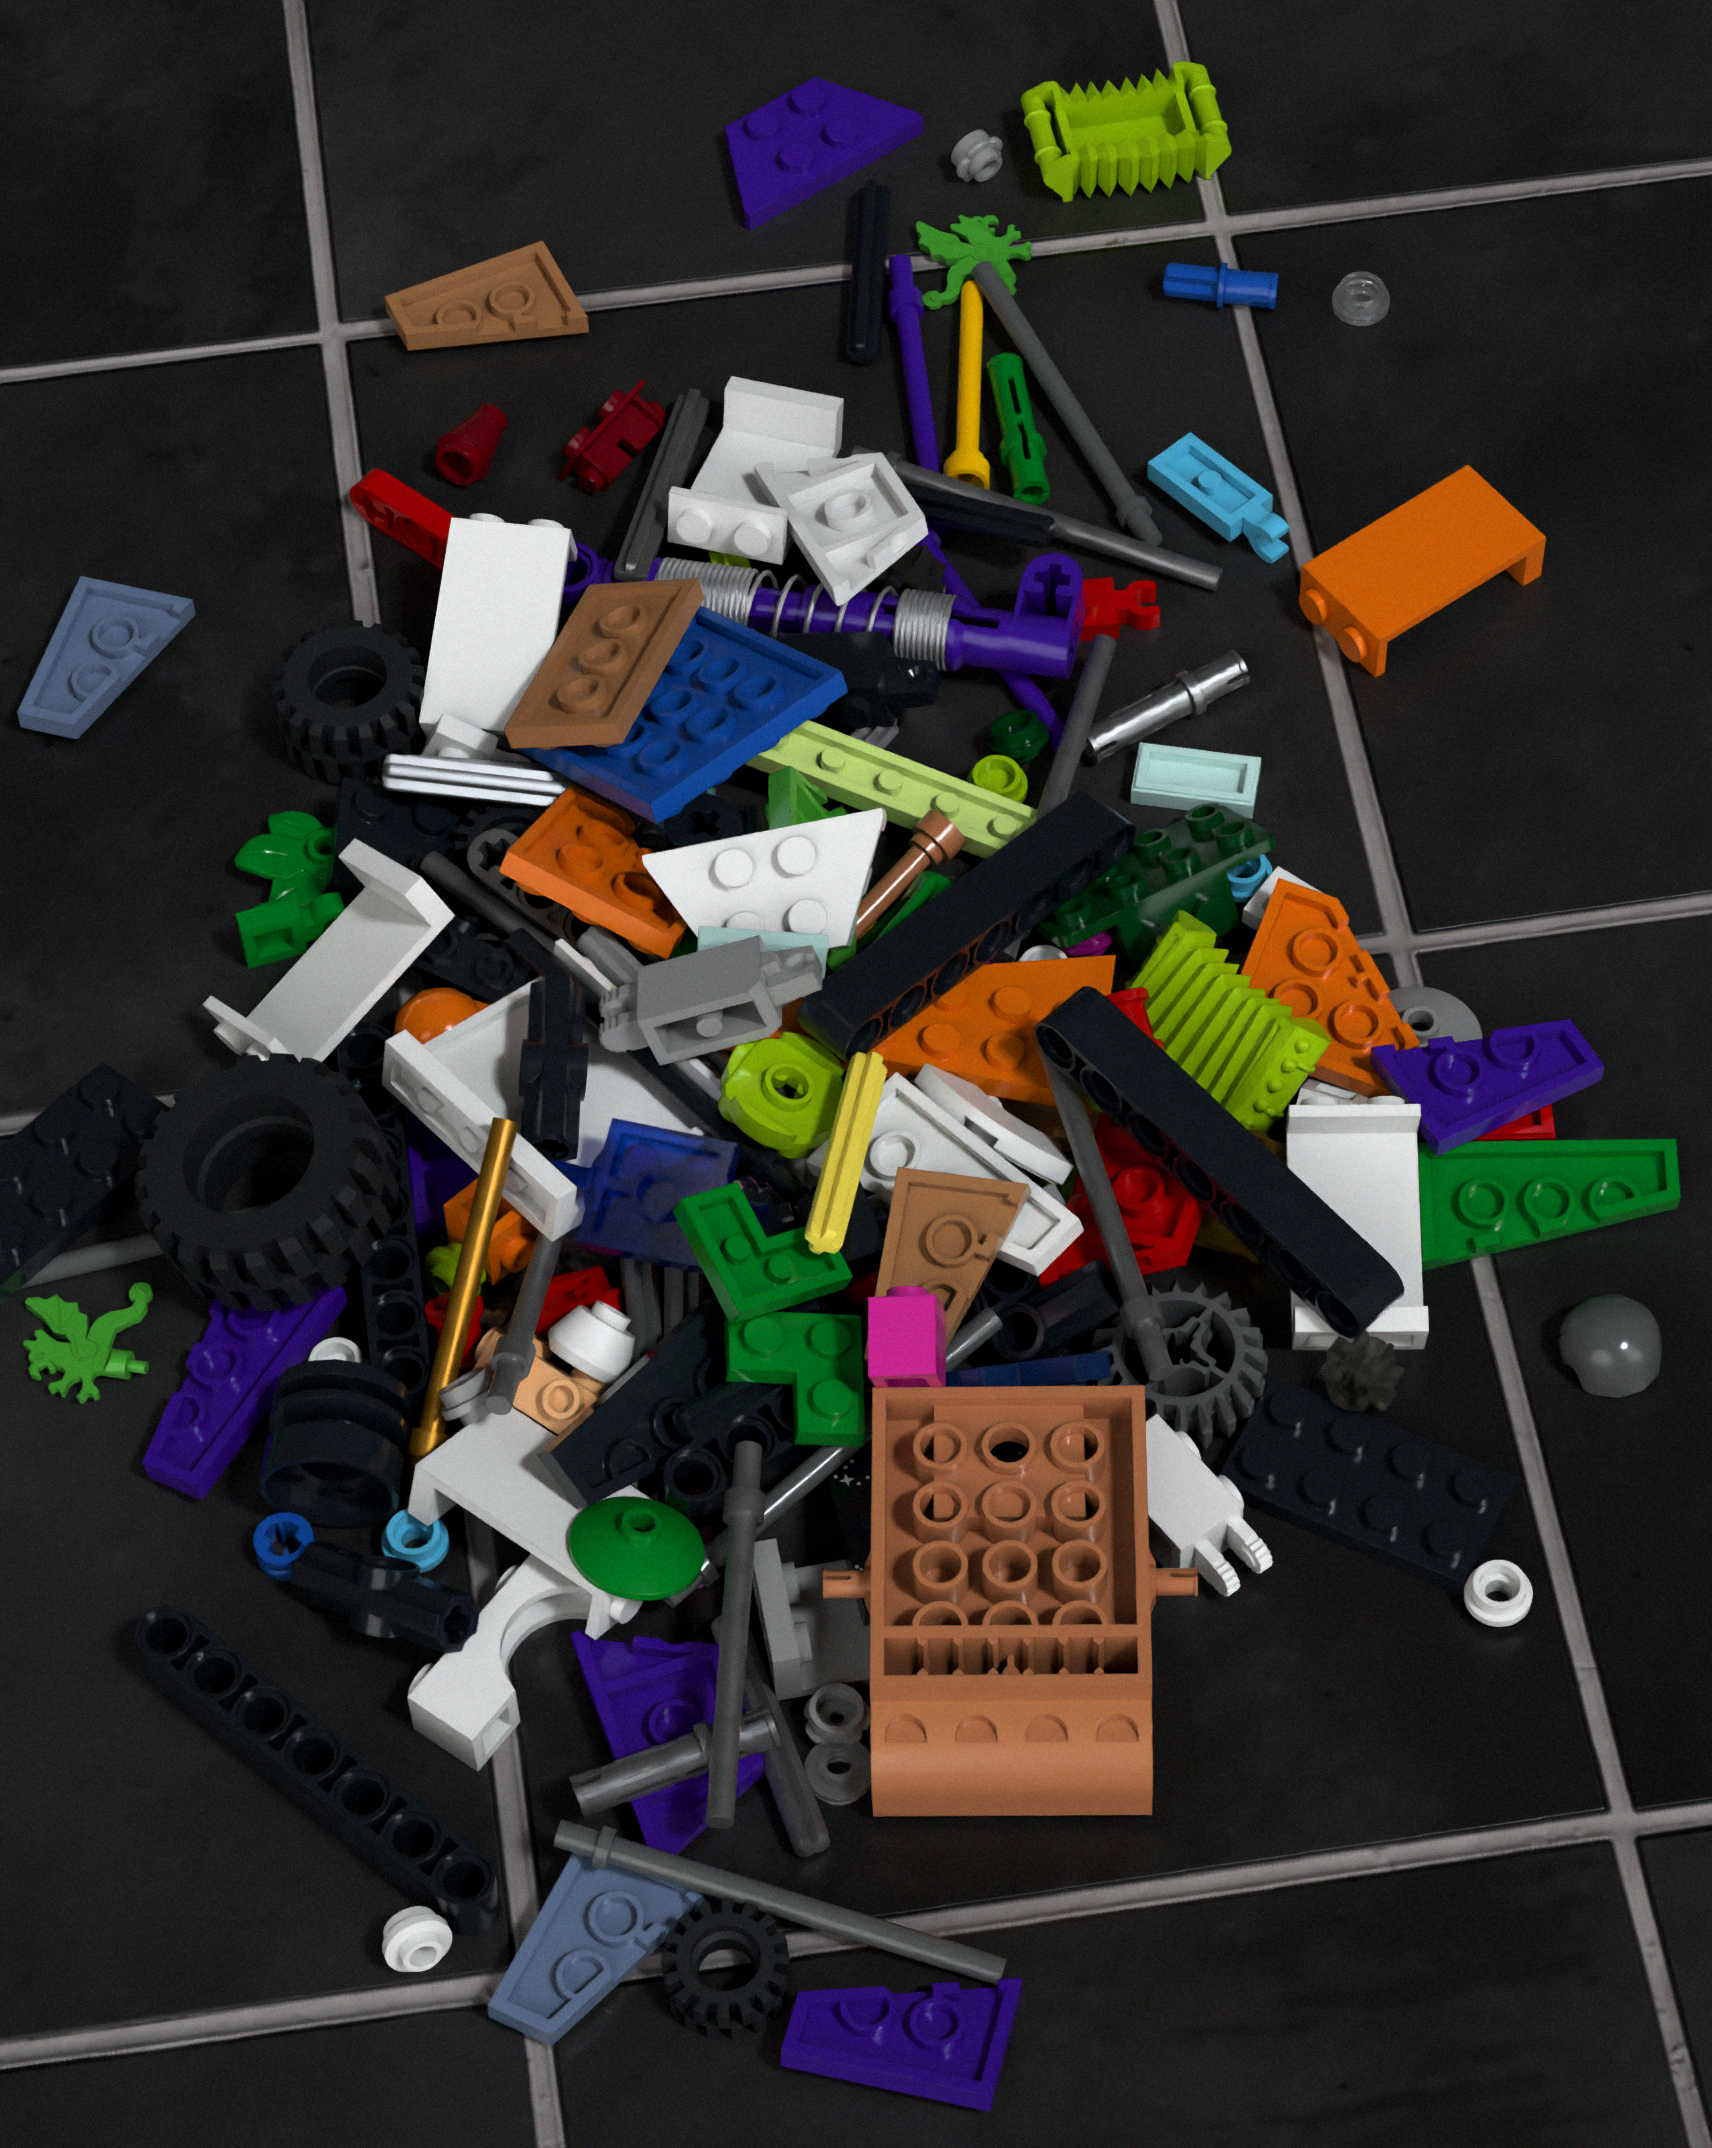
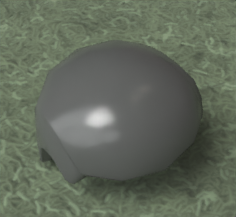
[1559,1293,1662,1398]

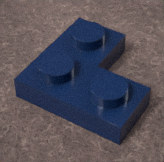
[946,1350,1112,1387]

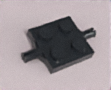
[326,776,462,909]

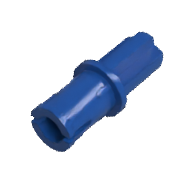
[1163,262,1279,310]

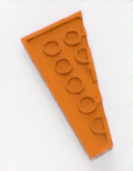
[722,955,1116,1113]

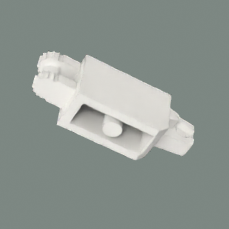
[1146,1414,1273,1597]

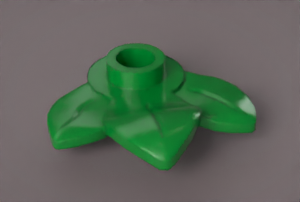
[234,811,333,907]

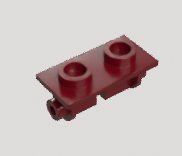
[558,379,666,494]

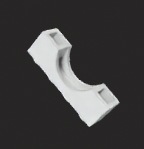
[407,1554,593,1772]

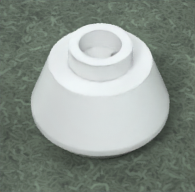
[548,1300,635,1385]

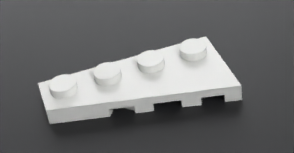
[805,1071,1084,1276]

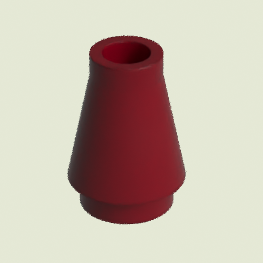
[435,404,508,485]

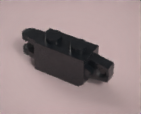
[776,631,941,729]

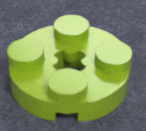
[718,1032,845,1159]

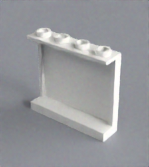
[382,938,722,1242]

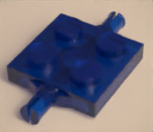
[552,1118,769,1275]

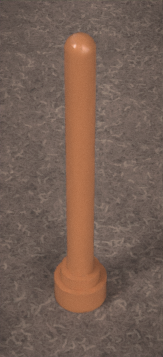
[825,810,966,973]

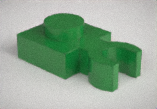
[235,892,345,969]

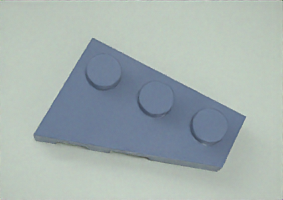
[17,576,196,739]
[487,1853,711,2046]

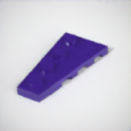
[142,1285,349,1500]

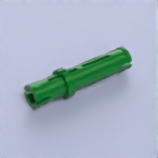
[986,353,1050,506]

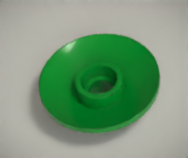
[568,1496,705,1601]

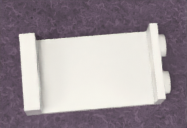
[667,376,844,565]
[419,513,578,752]
[202,838,455,1063]
[1286,1096,1429,1350]
[407,1407,652,1640]

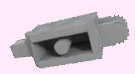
[598,935,823,1066]

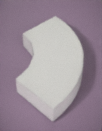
[914,1063,1074,1185]

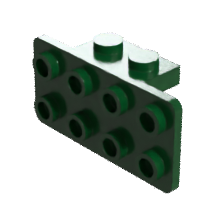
[1032,803,1275,977]

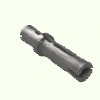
[1082,649,1250,765]
[569,1704,782,1819]

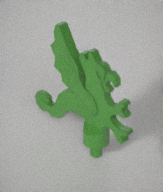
[916,214,1032,310]
[23,1282,153,1404]

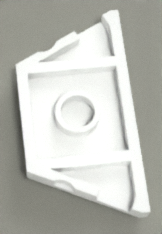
[754,452,929,607]
[642,808,887,952]

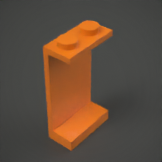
[1299,465,1546,678]

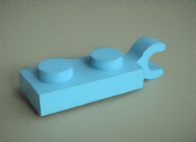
[1148,432,1289,564]

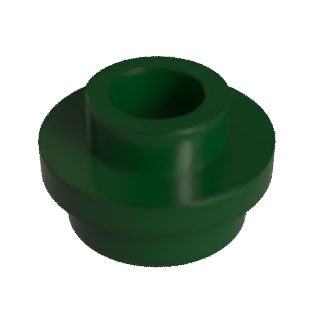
[989,710,1050,763]

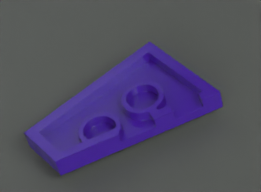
[1369,1019,1605,1157]

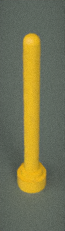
[943,280,990,490]

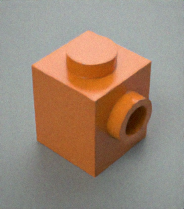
[443,1178,539,1286]

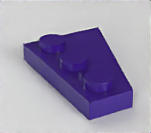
[781,1978,1023,2112]

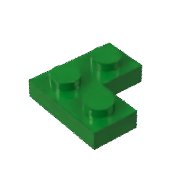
[673,1182,853,1325]
[724,1312,866,1447]

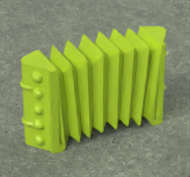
[1020,61,1232,202]
[1125,910,1332,1142]

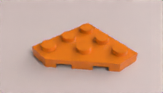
[499,784,691,960]
[1240,878,1420,1098]

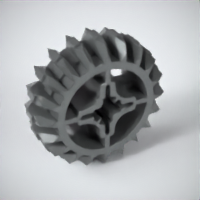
[1091,1278,1268,1449]

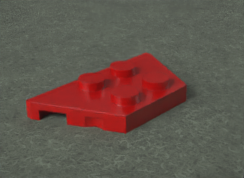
[1038,1112,1205,1290]

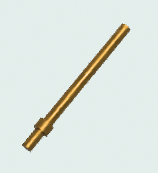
[399,1117,519,1508]

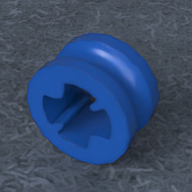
[253,1512,315,1581]

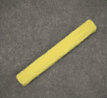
[804,1051,887,1255]

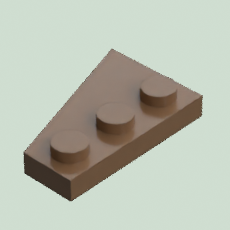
[384,240,589,351]
[864,1167,1031,1366]

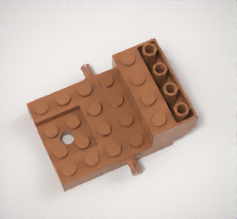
[823,1385,1198,1817]

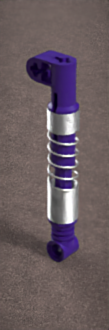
[560,542,1086,679]

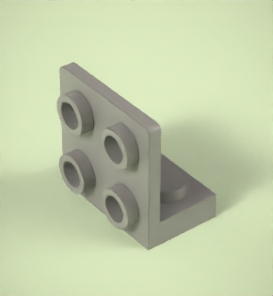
[752,1538,870,1701]

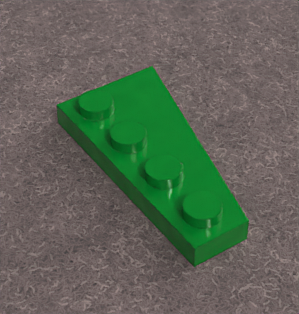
[1417,1139,1681,1271]

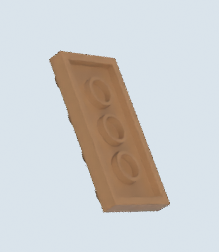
[504,578,704,750]

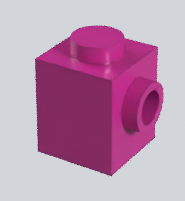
[868,1286,946,1387]

